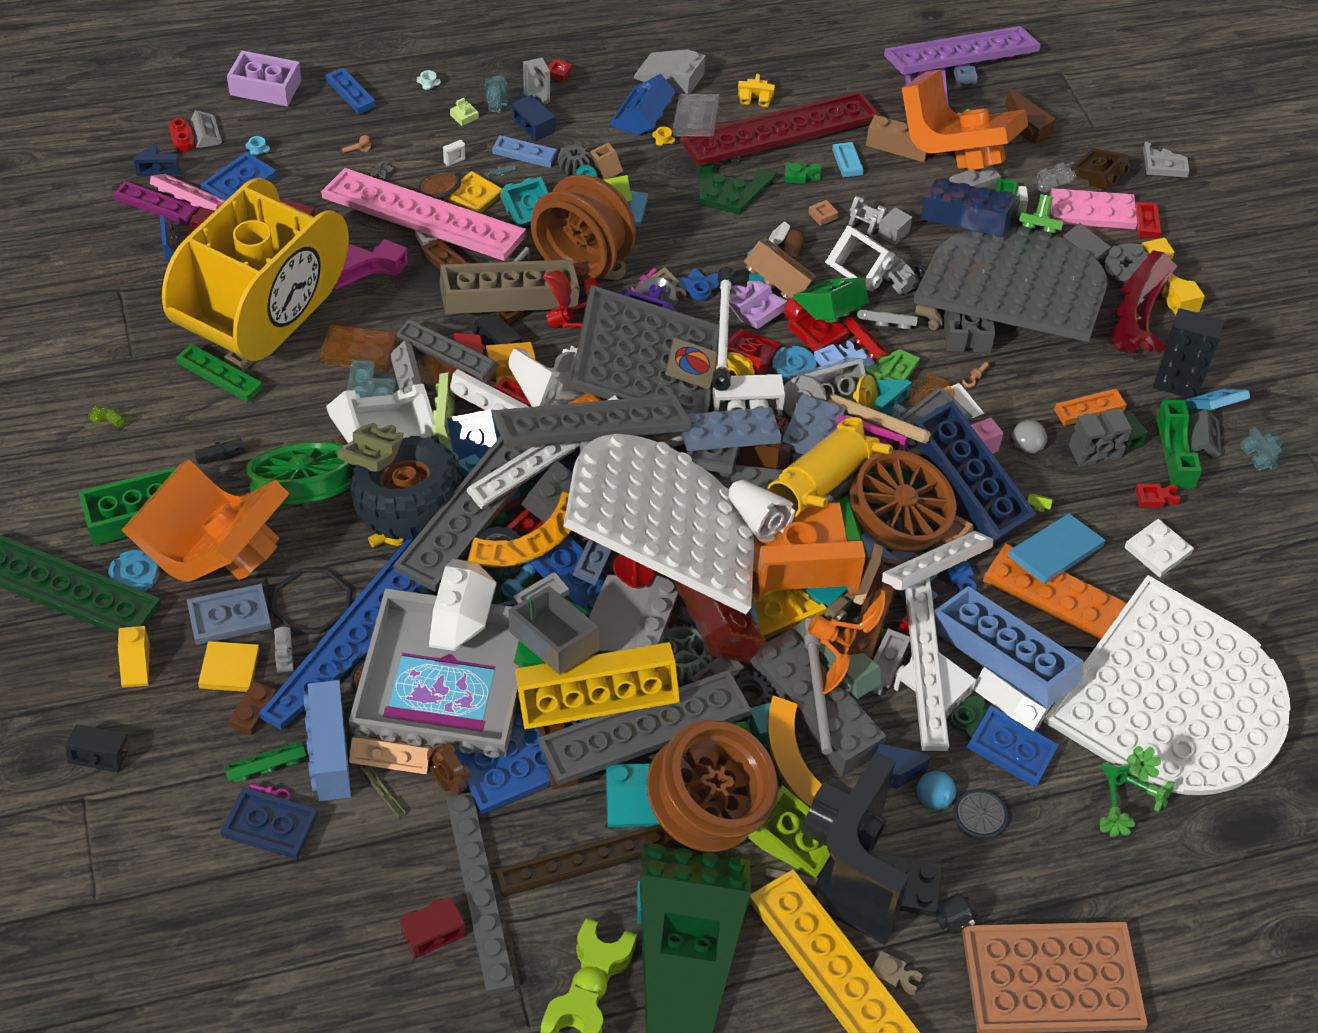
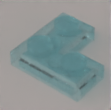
[347,360,395,398]

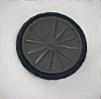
[953,789,1009,839]

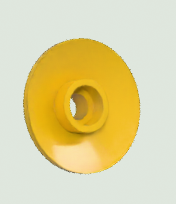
[853,374,878,420]

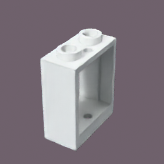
[825,225,896,292]

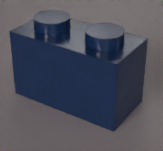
[512,94,556,142]

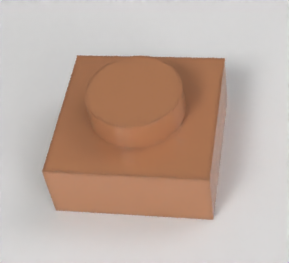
[808,200,838,226]

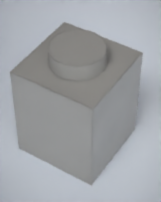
[878,207,912,245]

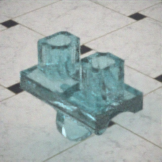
[484,75,508,112]
[1240,427,1283,471]

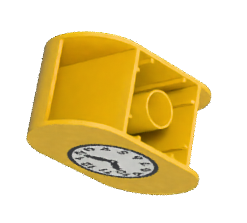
[162,178,349,361]

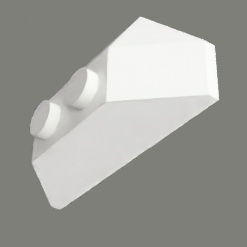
[429,559,496,651]

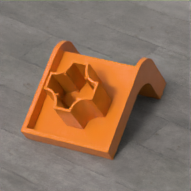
[902,70,1028,170]
[122,459,289,582]
[752,502,865,601]

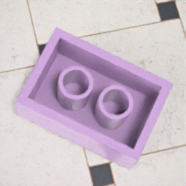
[227,51,302,106]

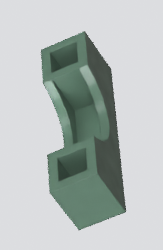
[792,614,881,699]

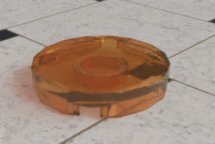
[909,376,955,406]

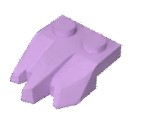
[729,281,787,329]

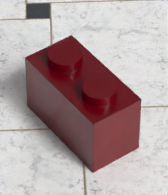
[400,897,466,959]

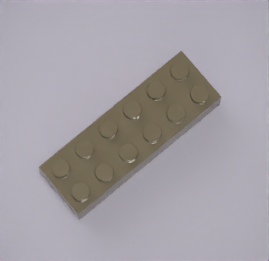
[439,260,580,314]

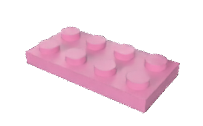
[1050,188,1137,229]

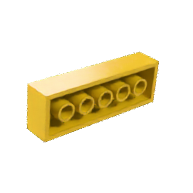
[515,642,680,729]

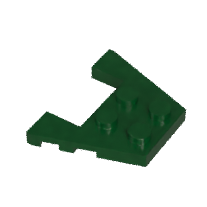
[698,162,776,215]

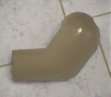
[915,304,943,330]

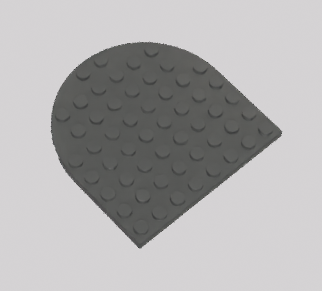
[913,226,1107,342]

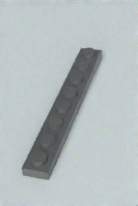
[446,793,515,995]

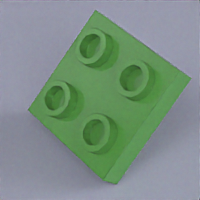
[1019,194,1063,233]

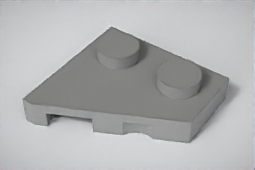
[1143,142,1189,177]

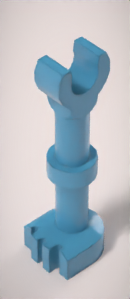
[501,563,536,600]

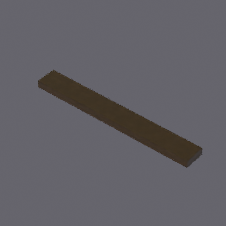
[495,824,685,897]

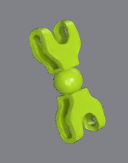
[541,918,637,1033]

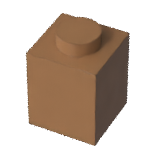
[590,142,623,179]

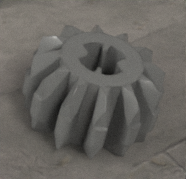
[558,143,593,176]

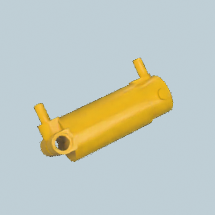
[767,417,893,517]

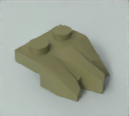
[338,423,404,472]

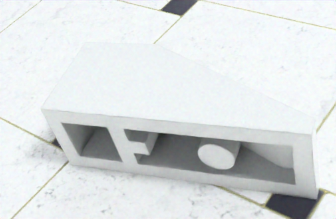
[973,667,1051,731]

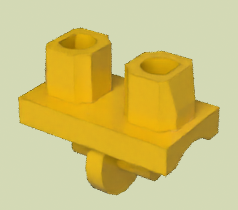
[738,74,775,107]

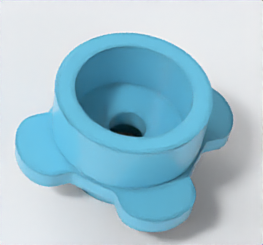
[246,136,270,156]

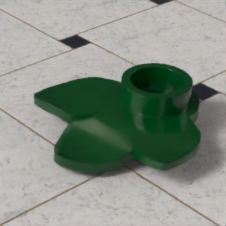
[950,696,988,738]

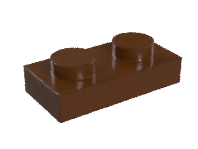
[228,681,277,735]

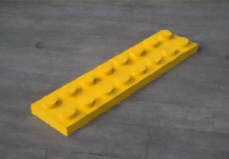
[749,869,920,1033]

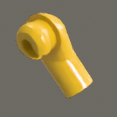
[368,534,405,548]

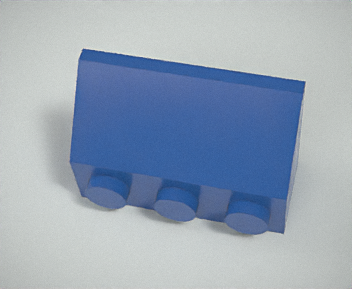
[609,74,676,135]

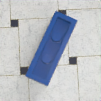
[326,68,376,114]

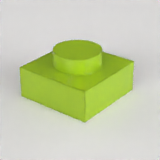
[1027,493,1052,512]

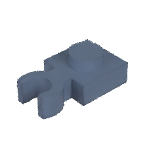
[954,63,978,85]

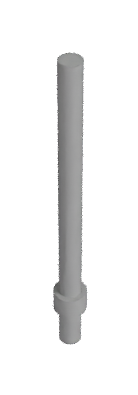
[804,618,832,754]

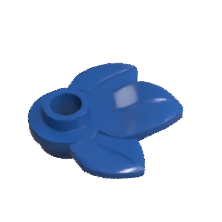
[677,268,719,300]

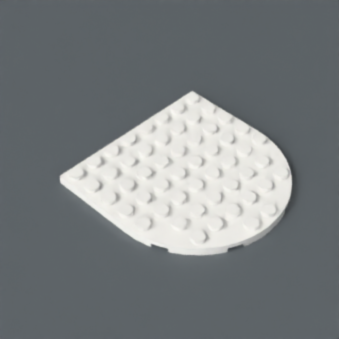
[563,434,754,614]
[1044,575,1290,795]

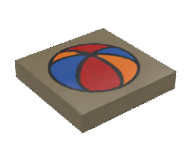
[665,338,717,389]

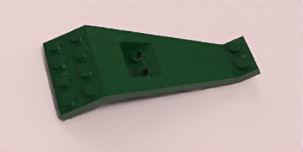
[640,843,751,1033]

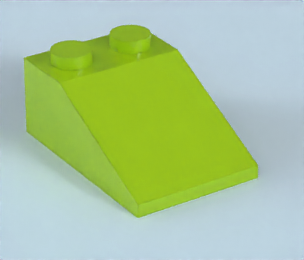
[748,785,830,878]

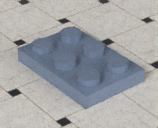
[782,395,846,454]
[187,584,272,645]

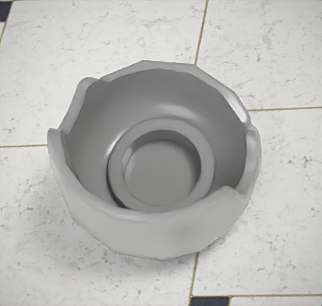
[1010,420,1047,454]

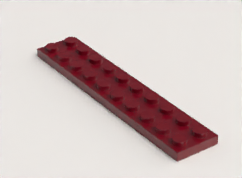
[680,91,880,166]

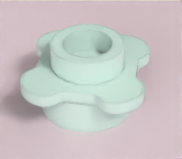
[417,70,441,90]

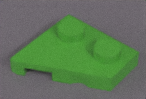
[864,349,920,382]

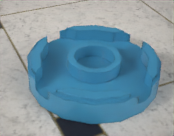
[772,346,817,382]
[108,550,160,592]

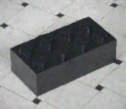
[1153,308,1224,398]

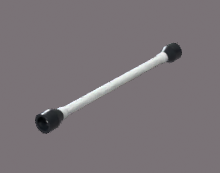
[712,267,735,391]

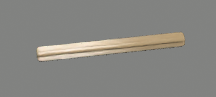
[827,394,931,443]

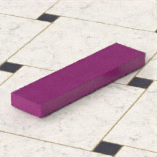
[113,181,199,226]

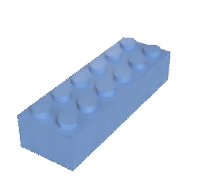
[934,586,1083,708]

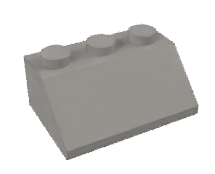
[790,358,866,402]

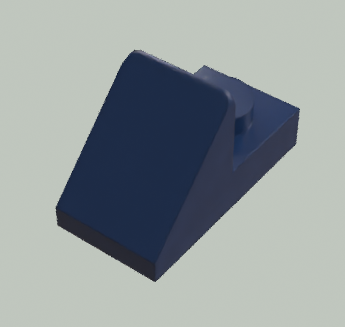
[134,143,180,176]

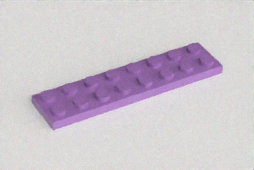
[884,26,1040,75]

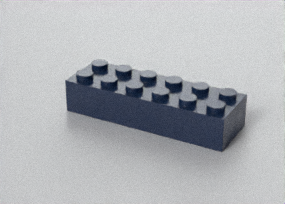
[913,400,1036,545]

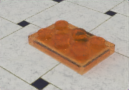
[319,324,396,372]

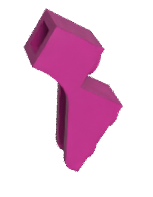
[333,239,408,289]

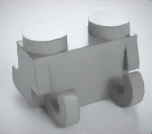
[849,196,887,235]
[883,255,921,295]

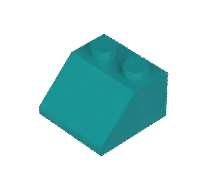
[606,764,660,827]

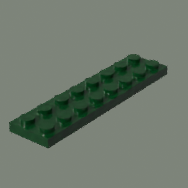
[0,535,161,635]

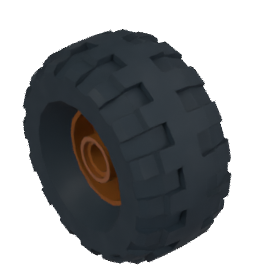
[350,436,463,540]

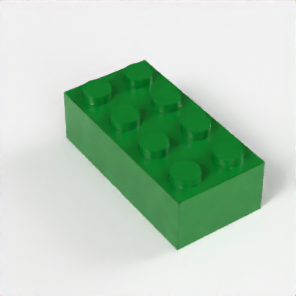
[78,467,176,546]

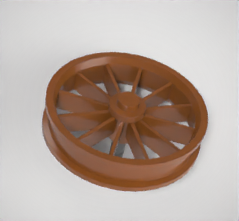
[849,450,956,552]

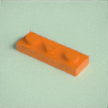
[1054,389,1127,426]

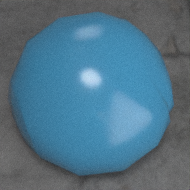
[916,770,956,810]

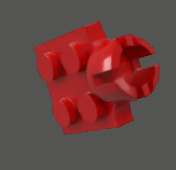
[783,297,850,352]

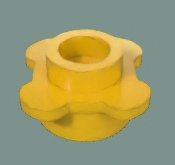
[652,127,675,146]

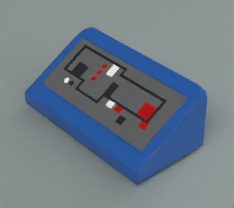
[160,215,181,261]

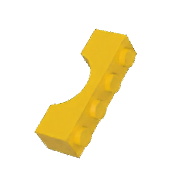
[1141,238,1205,315]

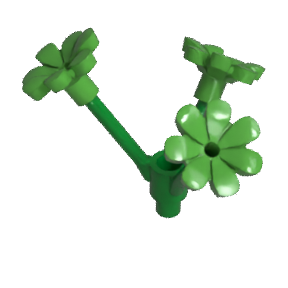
[1099,746,1175,837]

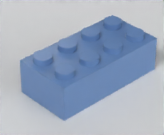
[303,680,351,801]

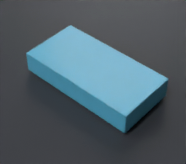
[832,142,863,177]

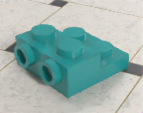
[500,177,548,227]

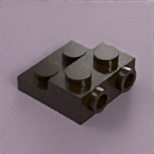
[1070,148,1130,189]

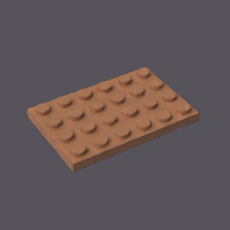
[962,922,1148,1033]

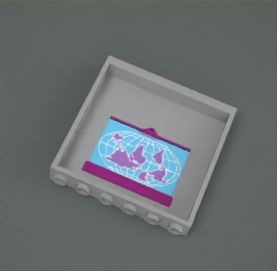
[349,588,522,758]

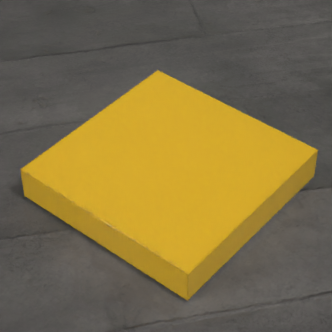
[444,171,502,214]
[198,641,260,692]

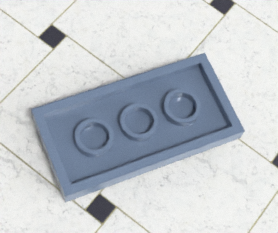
[681,407,781,451]

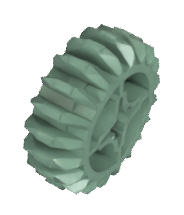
[661,623,716,686]

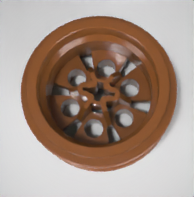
[531,175,636,281]
[647,720,778,852]

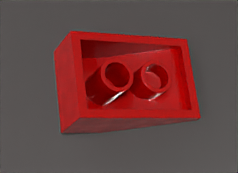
[716,329,782,376]

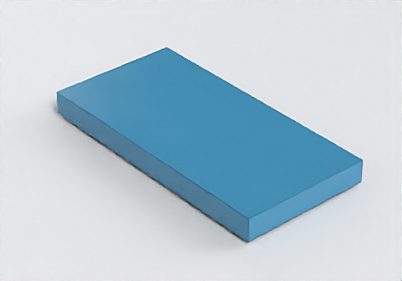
[1008,514,1106,584]

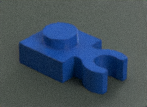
[943,560,977,594]

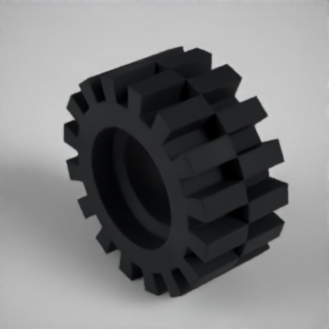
[733,671,773,720]

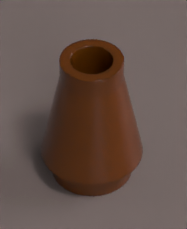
[784,230,805,260]

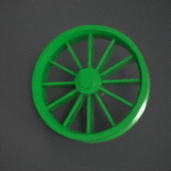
[247,441,354,509]

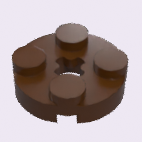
[427,742,471,796]

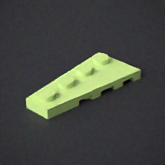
[432,372,455,452]

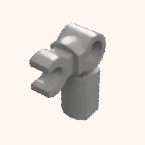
[274,627,294,673]

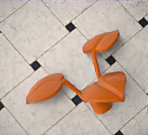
[807,590,885,695]

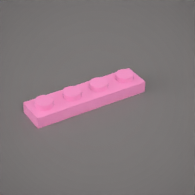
[150,174,226,211]

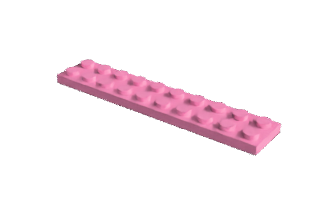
[321,168,527,261]

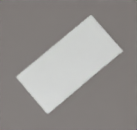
[944,383,984,418]

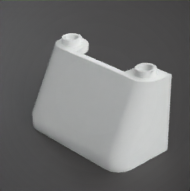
[509,348,586,407]
[326,384,436,443]

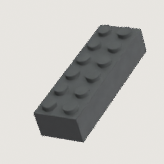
[749,629,886,777]

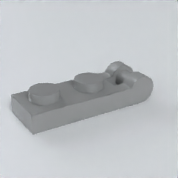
[390,341,422,393]

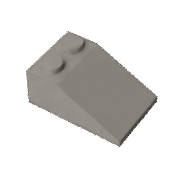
[634,49,706,97]

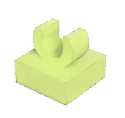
[450,98,479,126]

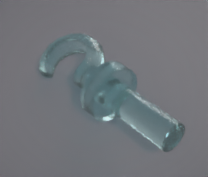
[484,164,516,179]

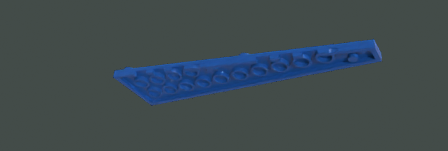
[259,537,470,730]

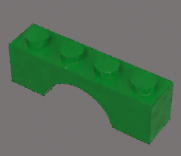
[1156,400,1202,489]

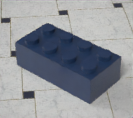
[921,179,1018,237]

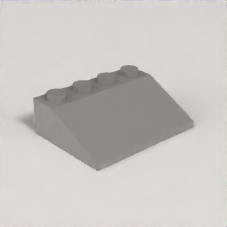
[589,575,681,656]

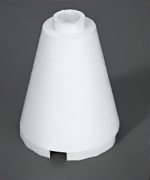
[728,480,795,543]

